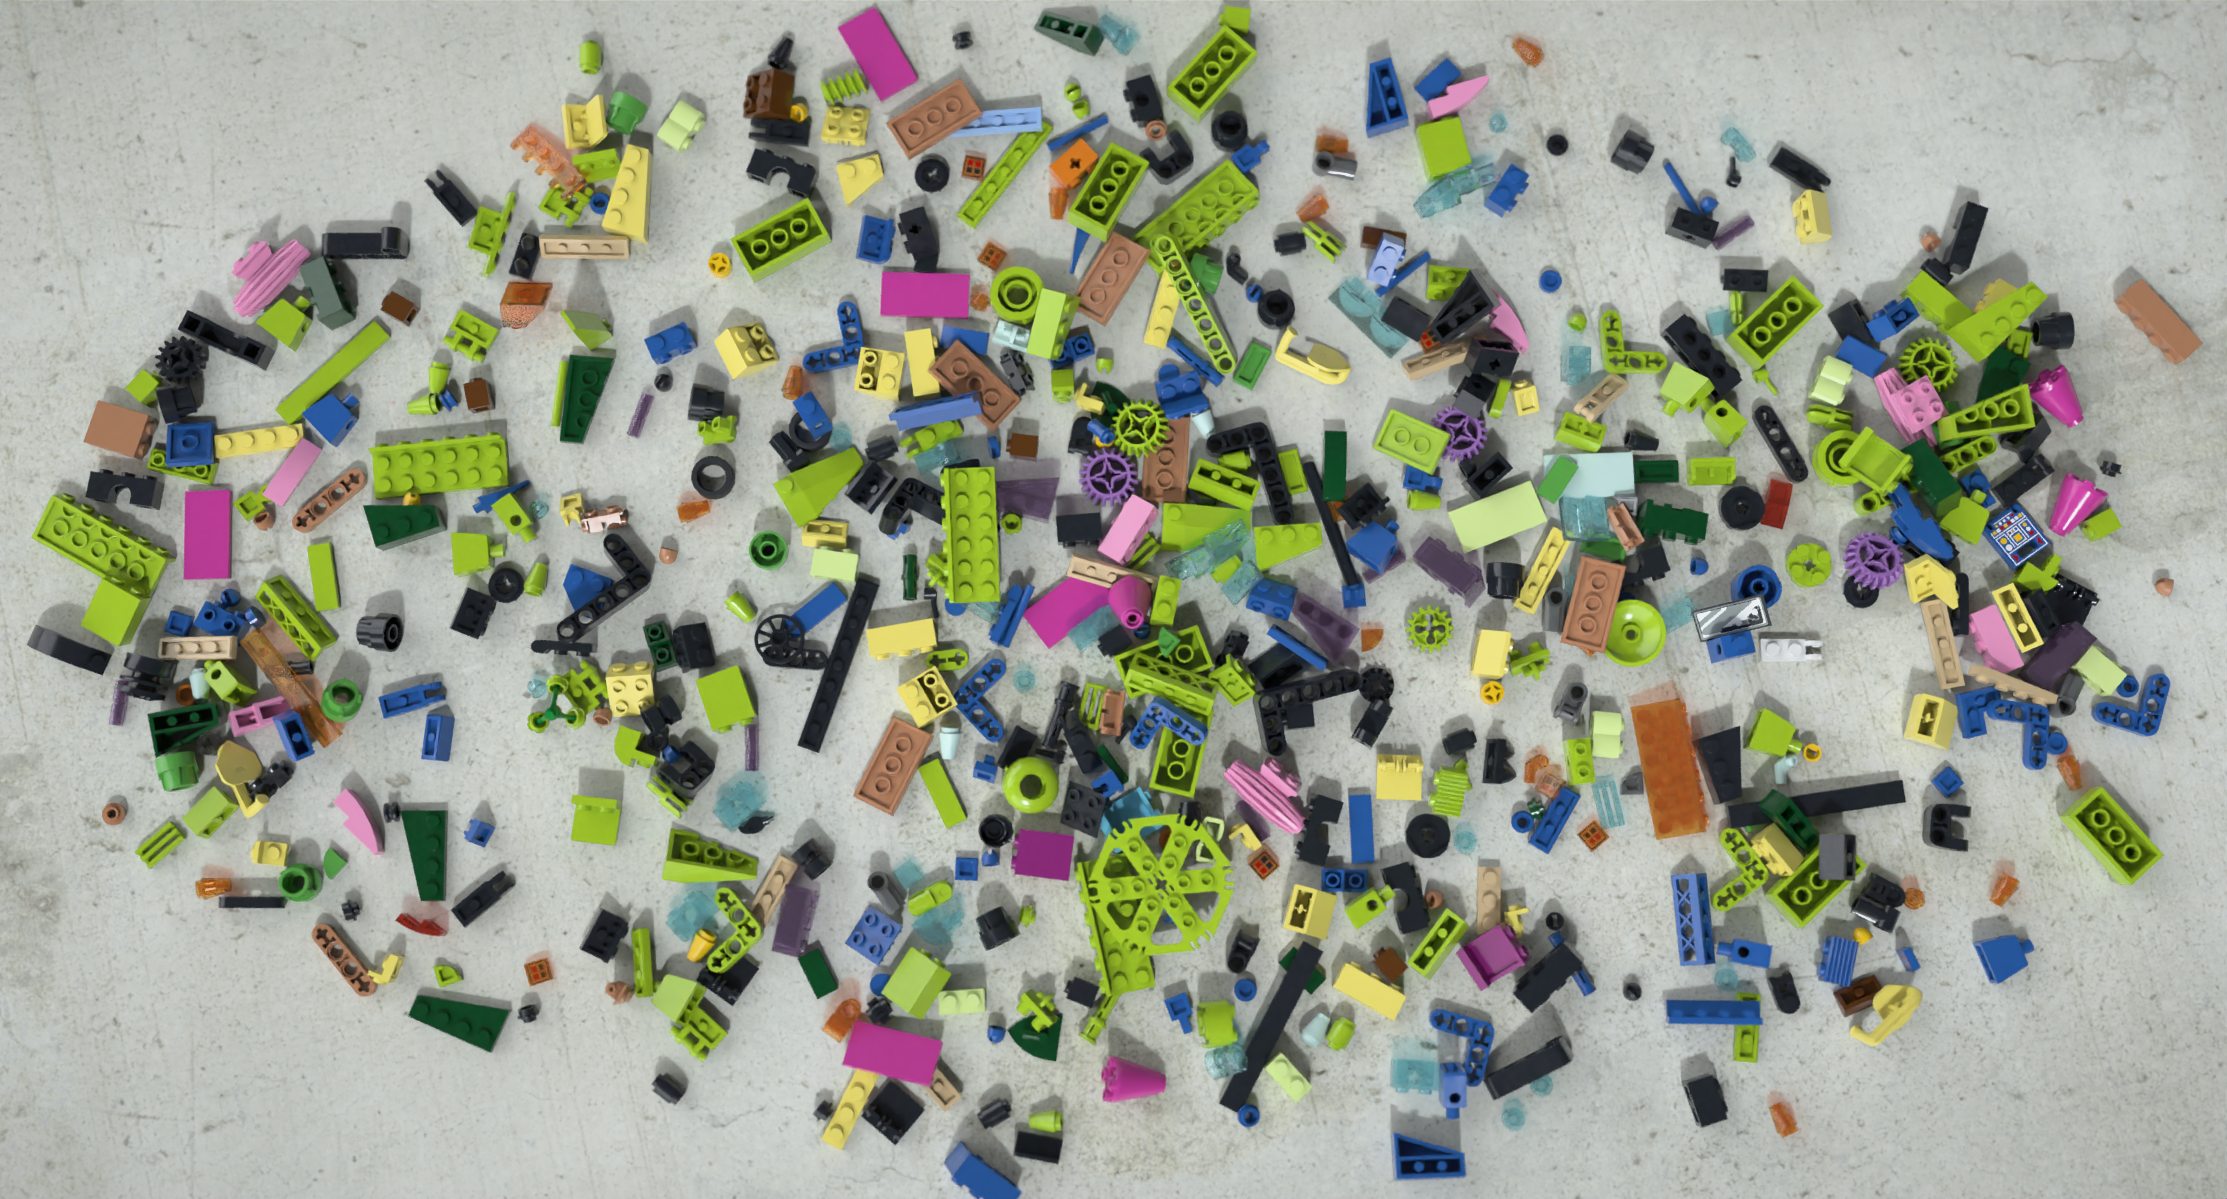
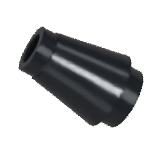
[767,37,794,71]
[1624,429,1659,451]

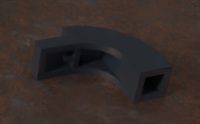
[27,625,112,676]

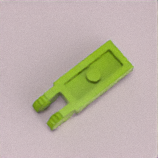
[899,419,964,460]

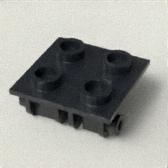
[2046,573,2100,633]
[1060,780,1112,838]
[696,942,759,1006]
[861,1080,925,1146]

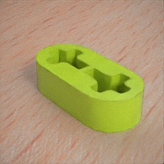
[1488,377,1512,419]
[926,649,969,672]

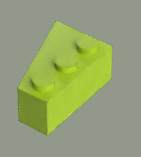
[1252,522,1323,575]

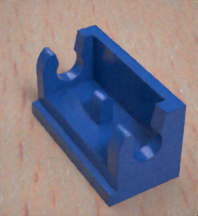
[1091,769,1124,797]

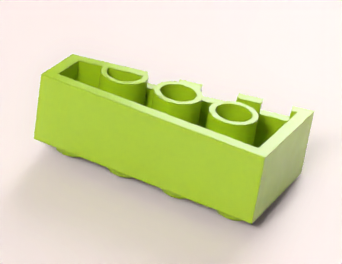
[1946,281,2048,363]
[1937,383,2035,442]

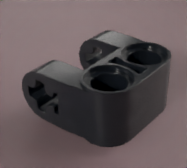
[1139,129,1194,185]
[1351,699,1393,749]
[656,741,715,799]
[1922,804,1972,852]

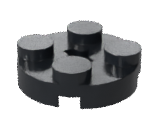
[1719,486,1765,531]
[1405,814,1451,858]

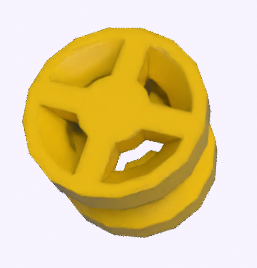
[708,253,732,278]
[1480,681,1505,705]

